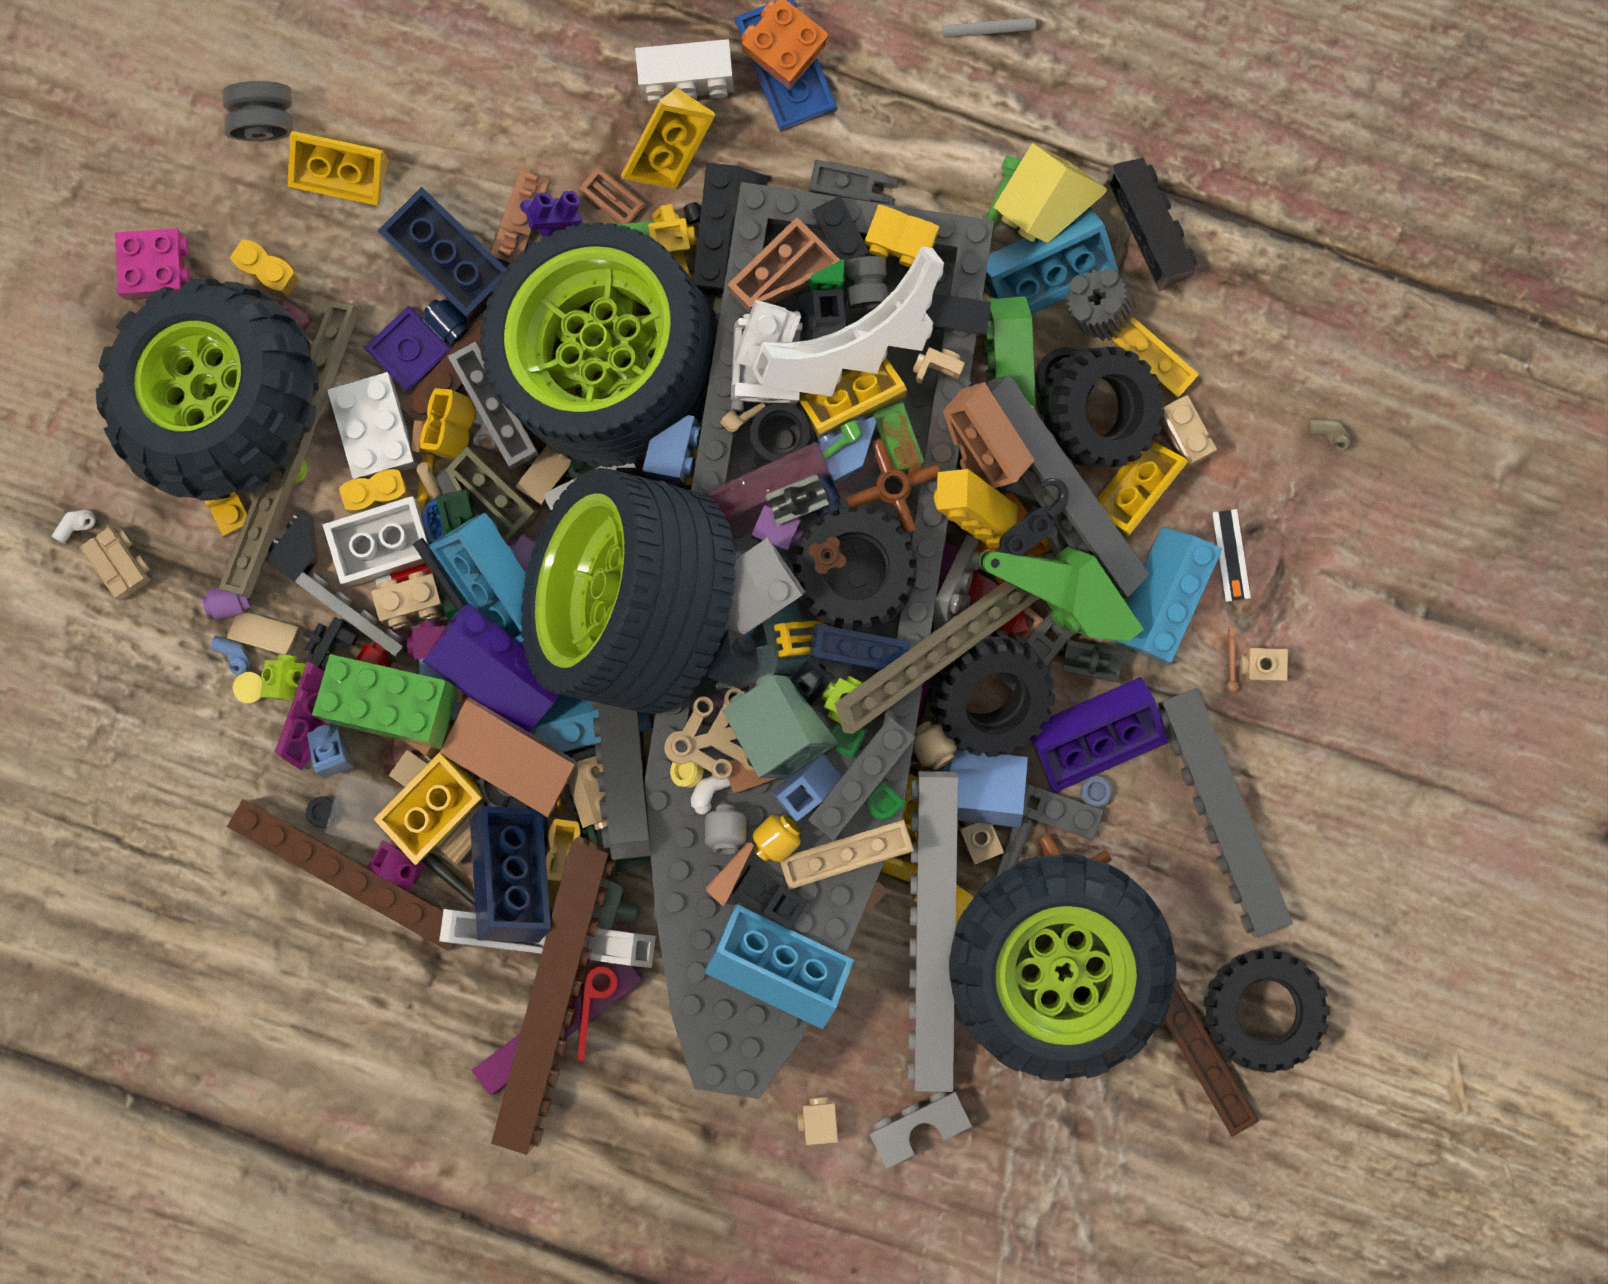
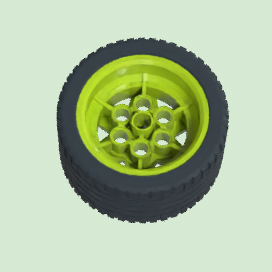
[480,222,718,467]
[521,468,735,714]

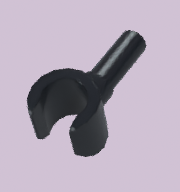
[683,202,701,225]

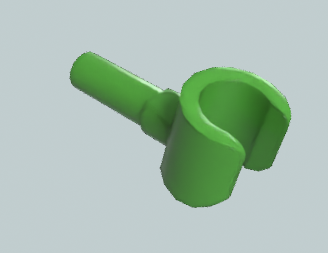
[822,421,862,459]

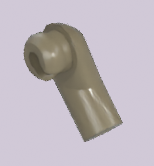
[1308,419,1351,451]

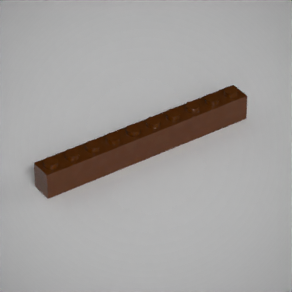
[491,836,617,1155]

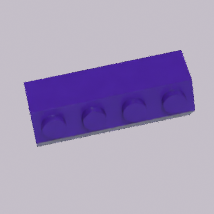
[422,603,560,732]
[1030,677,1168,793]

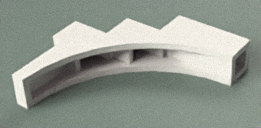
[752,246,944,396]
[439,909,656,968]

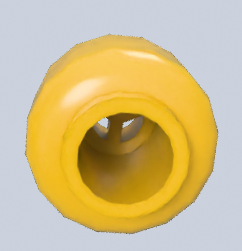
[753,814,802,862]

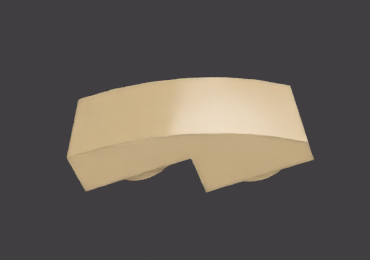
[515,446,576,506]

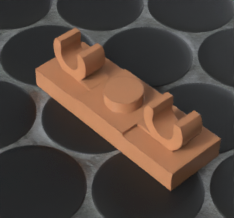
[491,169,550,264]

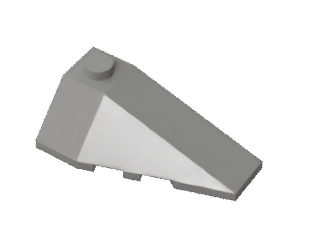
[725,537,805,635]

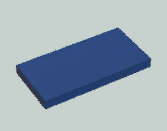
[734,0,837,132]

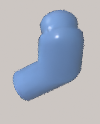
[211,636,250,675]

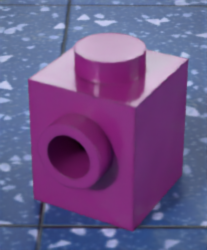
[407,621,446,662]
[367,840,424,891]

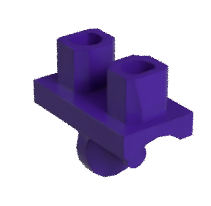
[520,191,583,236]

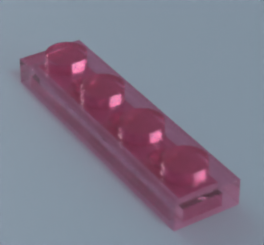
[703,443,831,520]

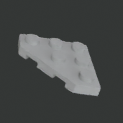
[934,535,982,632]

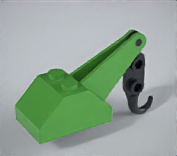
[979,478,1144,641]

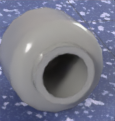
[704,804,747,855]

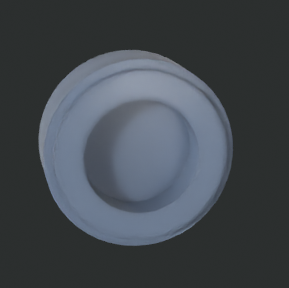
[1080,776,1112,808]

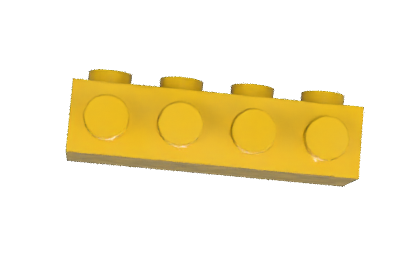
[934,469,1018,548]

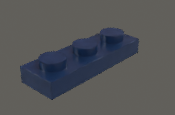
[809,624,910,670]

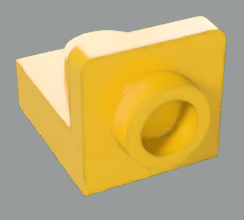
[648,218,697,255]
[204,491,248,537]

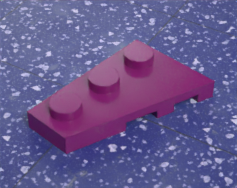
[274,660,329,771]

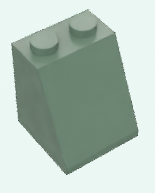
[722,673,838,778]

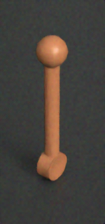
[1227,627,1239,693]

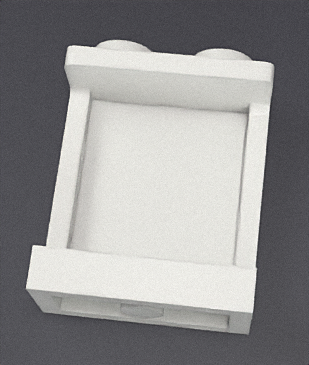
[730,314,803,405]

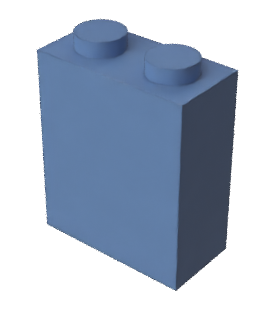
[943,749,1028,827]

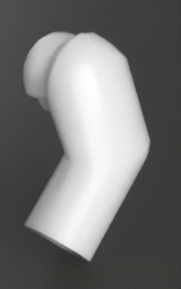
[52,510,96,544]
[691,771,731,815]

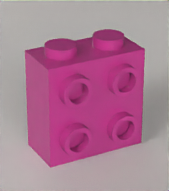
[115,228,191,300]

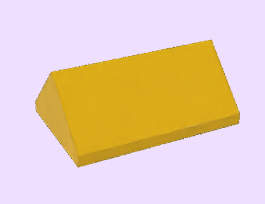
[621,88,715,189]
[287,131,389,206]
[799,358,907,439]
[1097,441,1188,540]
[374,752,483,865]

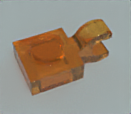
[882,414,921,474]

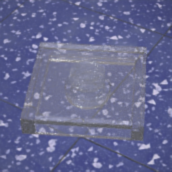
[324,772,403,847]

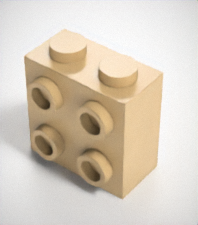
[371,571,444,630]
[568,756,646,830]

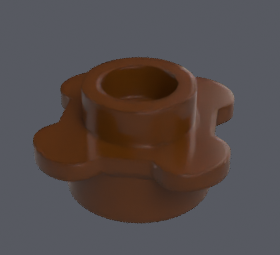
[808,537,846,575]

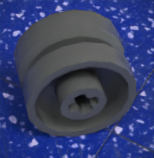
[222,81,293,141]

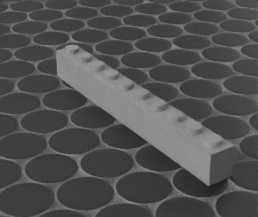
[908,771,958,1092]

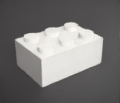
[635,39,734,104]
[328,372,418,479]
[322,496,435,588]

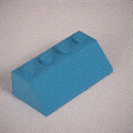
[985,207,1119,314]
[429,513,528,642]
[1110,527,1222,666]
[529,694,653,754]
[704,904,854,1029]

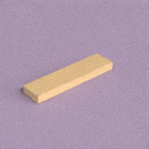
[780,820,914,890]

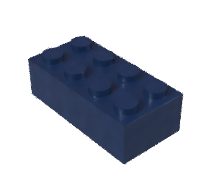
[378,187,507,324]
[470,806,551,943]

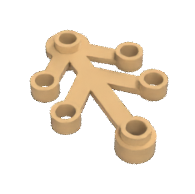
[664,688,755,780]

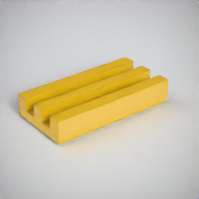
[774,621,825,657]

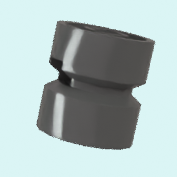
[844,256,889,310]

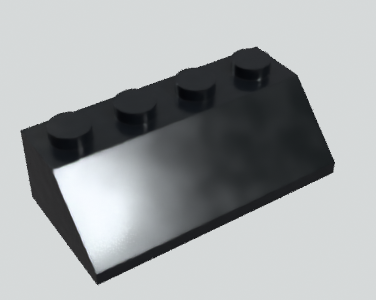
[1107,158,1197,291]
[693,162,769,295]

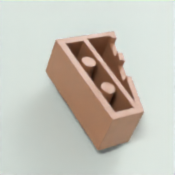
[727,217,840,313]
[943,382,1035,488]

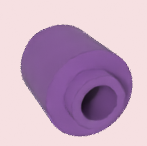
[202,587,251,620]

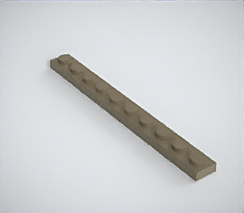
[219,301,360,598]
[835,555,1053,734]

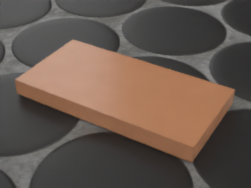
[440,697,578,817]

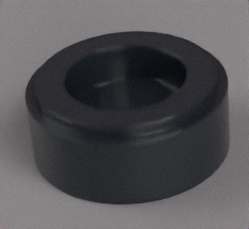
[306,796,339,828]

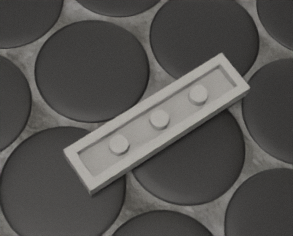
[295,572,406,659]

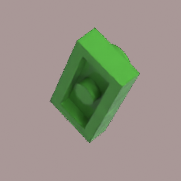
[872,402,924,471]

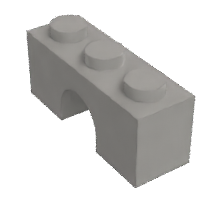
[869,1091,972,1169]

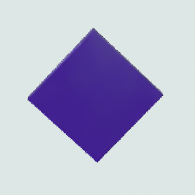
[364,305,451,393]

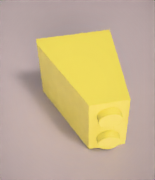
[994,143,1107,243]

